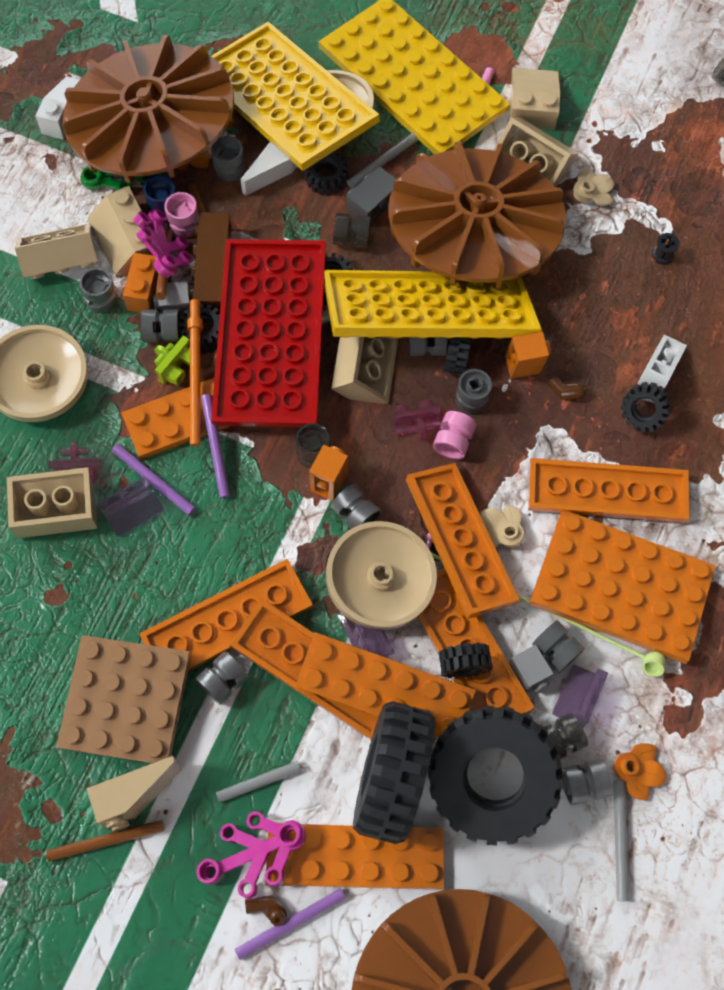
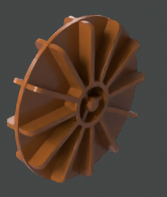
[62,35,234,183]
[388,141,566,289]
[351,889,572,990]

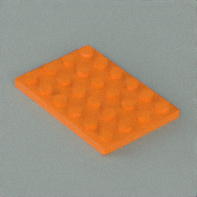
[528,511,716,664]

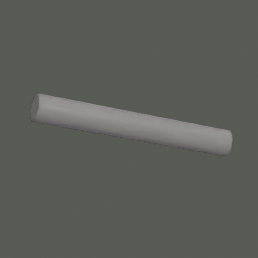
[216,761,301,803]

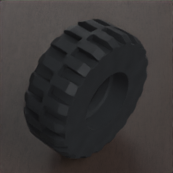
[353,701,435,844]
[428,705,563,846]

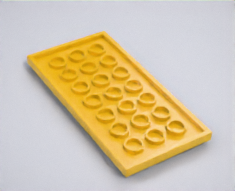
[318,0,510,154]
[212,22,380,171]
[324,270,542,339]

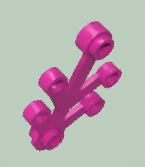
[133,209,193,278]
[197,811,306,899]

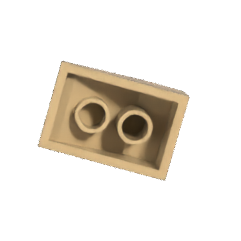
[509,67,560,131]
[87,756,182,832]

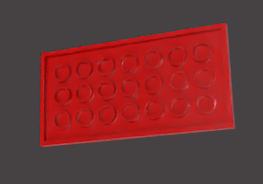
[211,239,326,428]

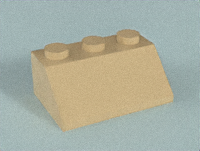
[493,117,579,187]
[88,186,157,277]
[15,223,97,279]
[331,337,398,404]
[7,467,98,538]

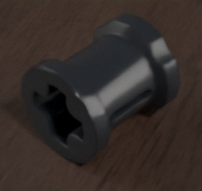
[652,233,679,265]

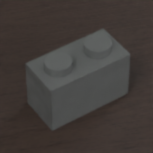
[346,166,396,227]

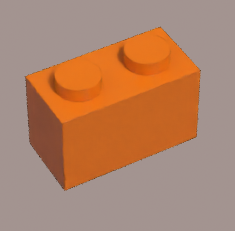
[122,253,158,313]
[505,331,551,379]
[309,445,348,501]

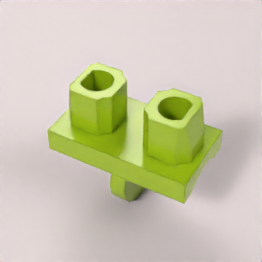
[154,336,190,386]

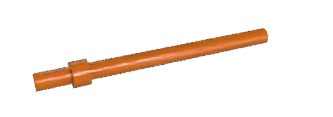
[187,299,203,447]

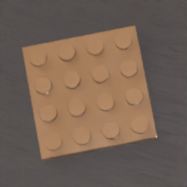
[56,635,192,764]

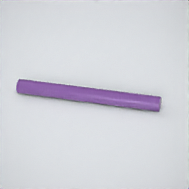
[201,394,230,498]
[112,444,196,516]
[234,888,346,960]

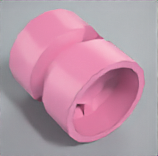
[164,192,199,238]
[433,411,477,460]

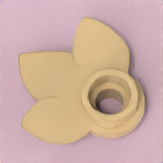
[573,168,615,206]
[480,505,524,548]

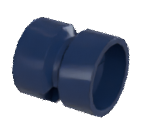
[143,175,176,220]

